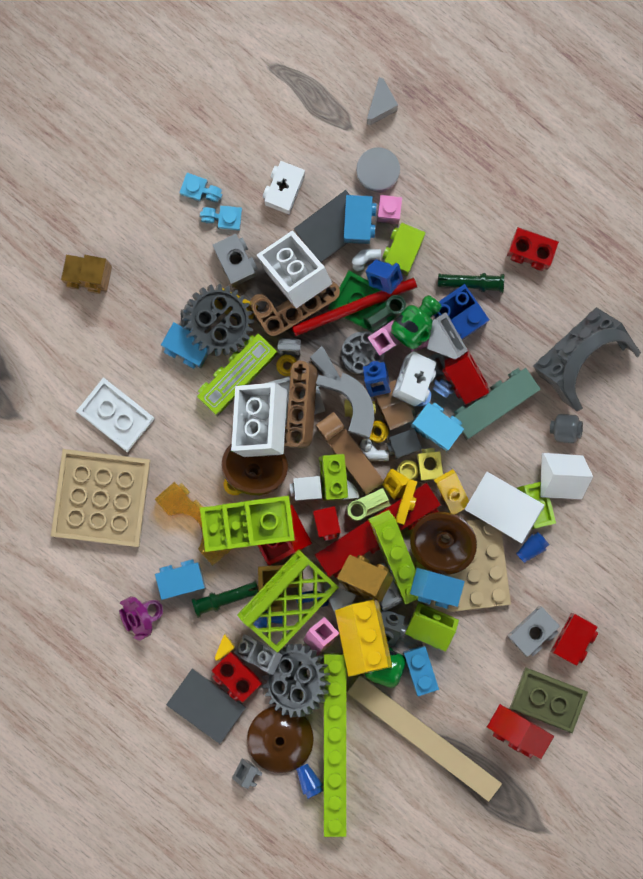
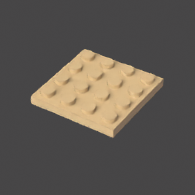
[51,449,151,547]
[412,519,511,613]

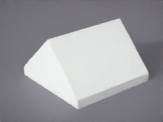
[541,453,593,499]

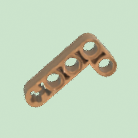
[250,280,340,336]
[284,361,317,448]
[316,412,384,495]

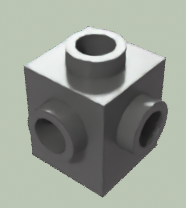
[380,608,406,646]

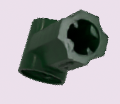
[362,295,406,333]

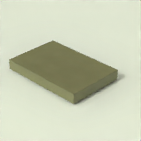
[510,667,588,734]

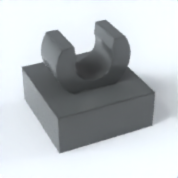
[232,758,262,789]

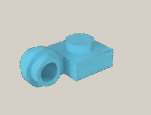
[179,173,223,202]
[200,205,242,231]

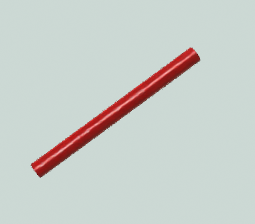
[292,277,417,336]

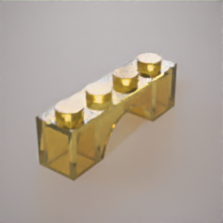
[155,482,234,566]

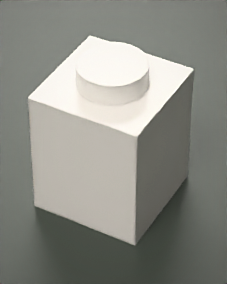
[290,476,322,501]

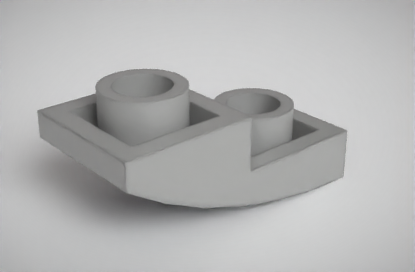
[235,634,283,675]

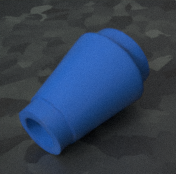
[516,532,550,563]
[296,764,323,799]

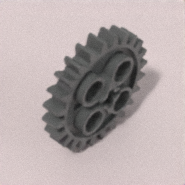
[182,284,254,356]
[262,644,330,717]

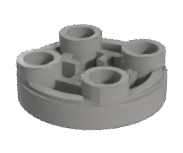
[356,147,400,193]
[341,331,385,376]

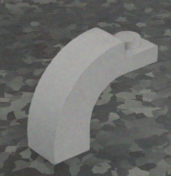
[316,373,374,438]

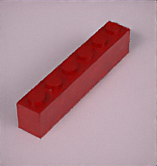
[315,483,441,578]

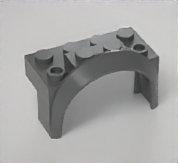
[533,307,641,411]

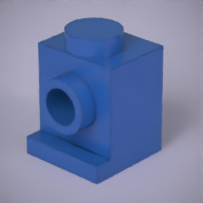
[366,259,403,294]
[363,361,391,397]

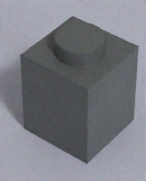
[387,428,422,459]

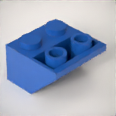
[432,284,490,340]

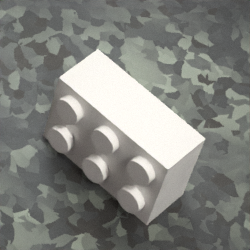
[257,230,332,308]
[231,383,287,457]

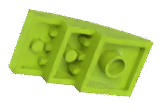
[200,496,295,552]

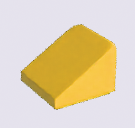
[382,469,410,500]
[215,633,235,661]

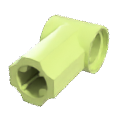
[346,488,390,521]

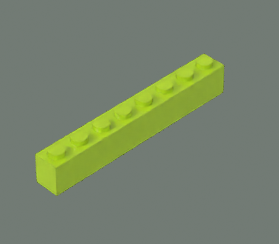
[324,653,346,837]

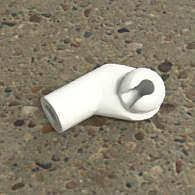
[352,249,381,271]
[359,439,389,461]

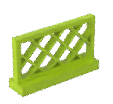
[237,549,339,653]

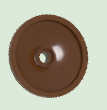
[221,443,288,495]
[410,512,477,575]
[247,706,314,773]

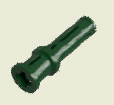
[438,273,505,293]
[191,581,259,618]

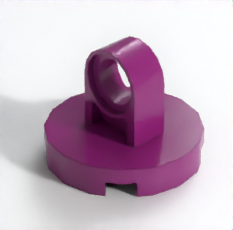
[119,596,163,641]

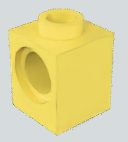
[417,448,443,481]

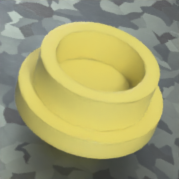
[397,460,419,480]

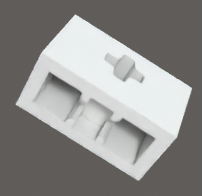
[262,161,305,215]
[392,351,437,406]

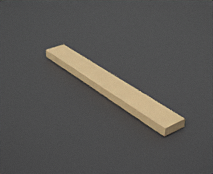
[347,675,502,802]

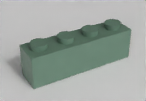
[454,368,541,440]

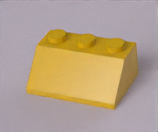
[335,599,392,677]

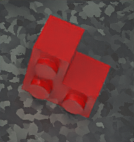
[487,704,554,759]

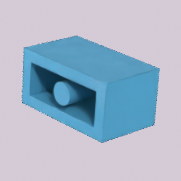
[344,195,376,244]
[161,322,208,369]
[155,559,206,600]
[410,568,465,609]
[403,645,439,696]

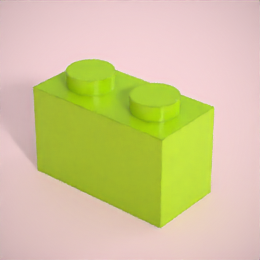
[382,222,426,276]
[405,602,459,652]

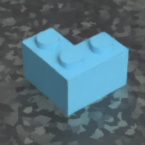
[410,402,464,452]

